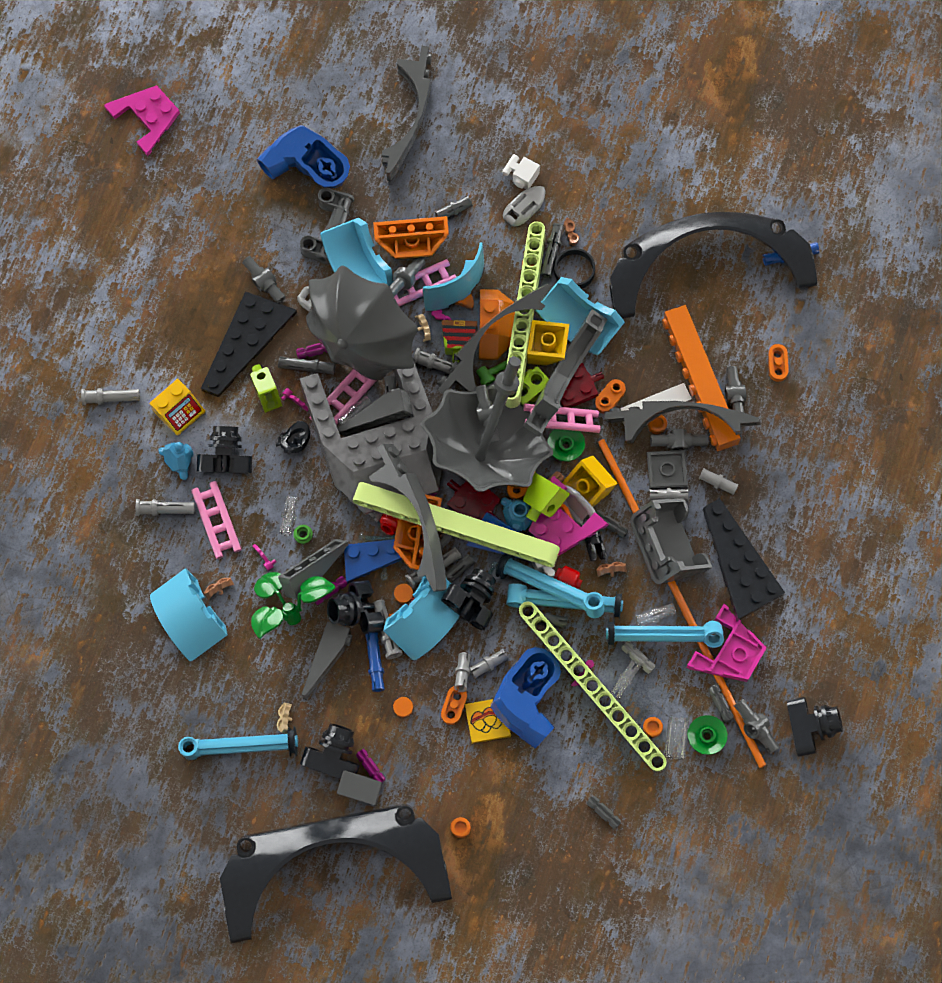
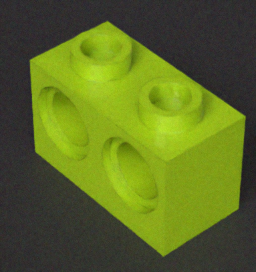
[509,366,549,406]

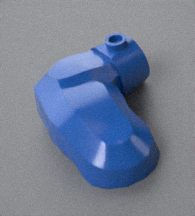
[257,125,350,189]
[491,647,561,749]

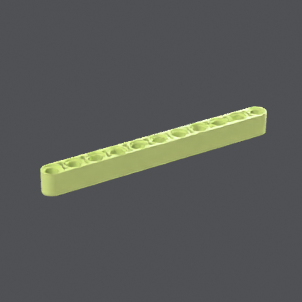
[505,222,546,408]
[352,482,560,567]
[519,602,667,772]

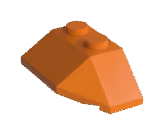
[373,216,449,259]
[479,289,515,360]
[393,494,442,570]

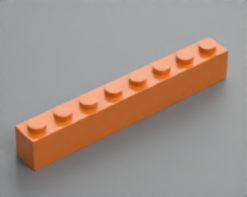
[662,305,740,451]

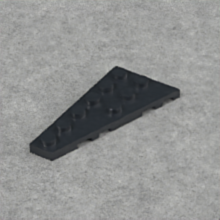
[201,291,297,397]
[703,498,785,622]

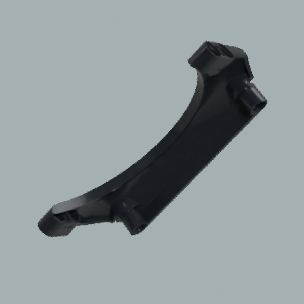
[220,804,452,944]

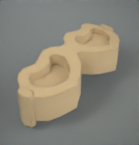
[415,314,431,342]
[277,703,292,734]

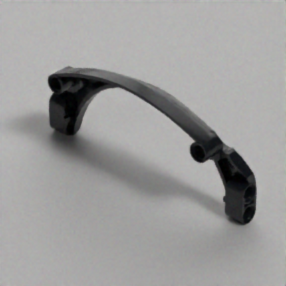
[610,212,817,319]

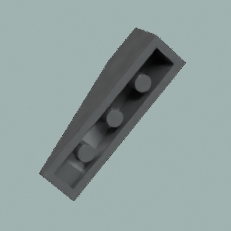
[337,388,413,437]
[278,539,348,600]
[301,621,353,700]

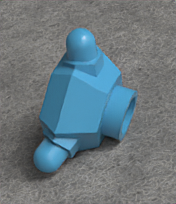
[158,442,194,480]
[501,497,532,532]

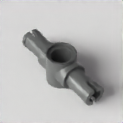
[242,256,286,304]
[725,366,747,412]
[475,385,500,443]
[650,429,709,451]
[734,698,780,754]

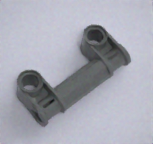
[300,188,354,264]

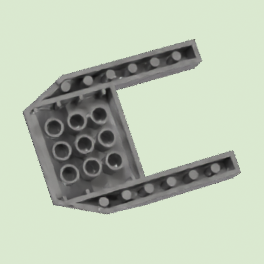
[300,364,442,515]

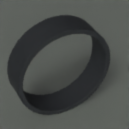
[554,248,595,289]

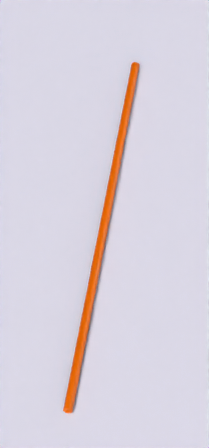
[598,439,766,768]

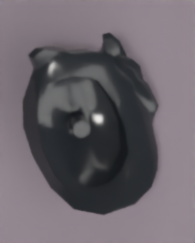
[276,421,311,455]

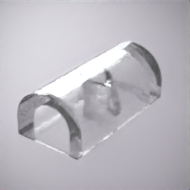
[665,717,689,760]

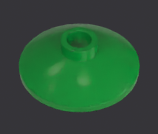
[547,429,585,462]
[687,715,728,755]

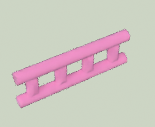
[394,259,456,307]
[309,369,377,426]
[523,404,600,433]
[191,481,242,559]

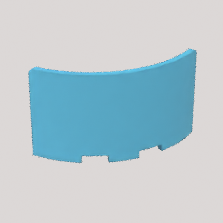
[320,218,393,286]
[423,242,484,311]
[535,277,625,355]
[150,568,227,661]
[383,576,459,660]

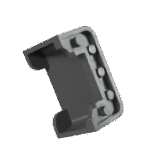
[630,498,712,584]

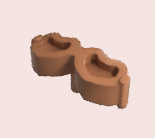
[563,218,579,246]
[596,562,627,577]
[204,578,234,600]

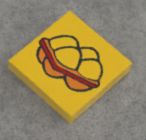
[465,699,511,744]

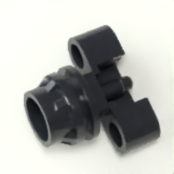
[197,426,252,473]
[441,568,496,630]
[327,580,385,634]
[787,697,843,757]
[300,723,360,779]

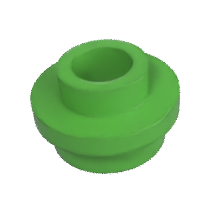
[293,525,313,544]

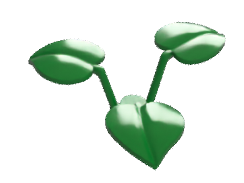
[251,572,336,639]

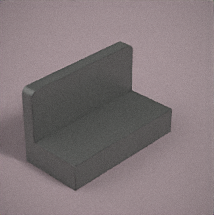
[337,771,382,806]

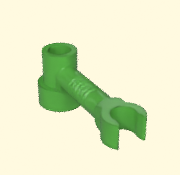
[476,359,508,387]

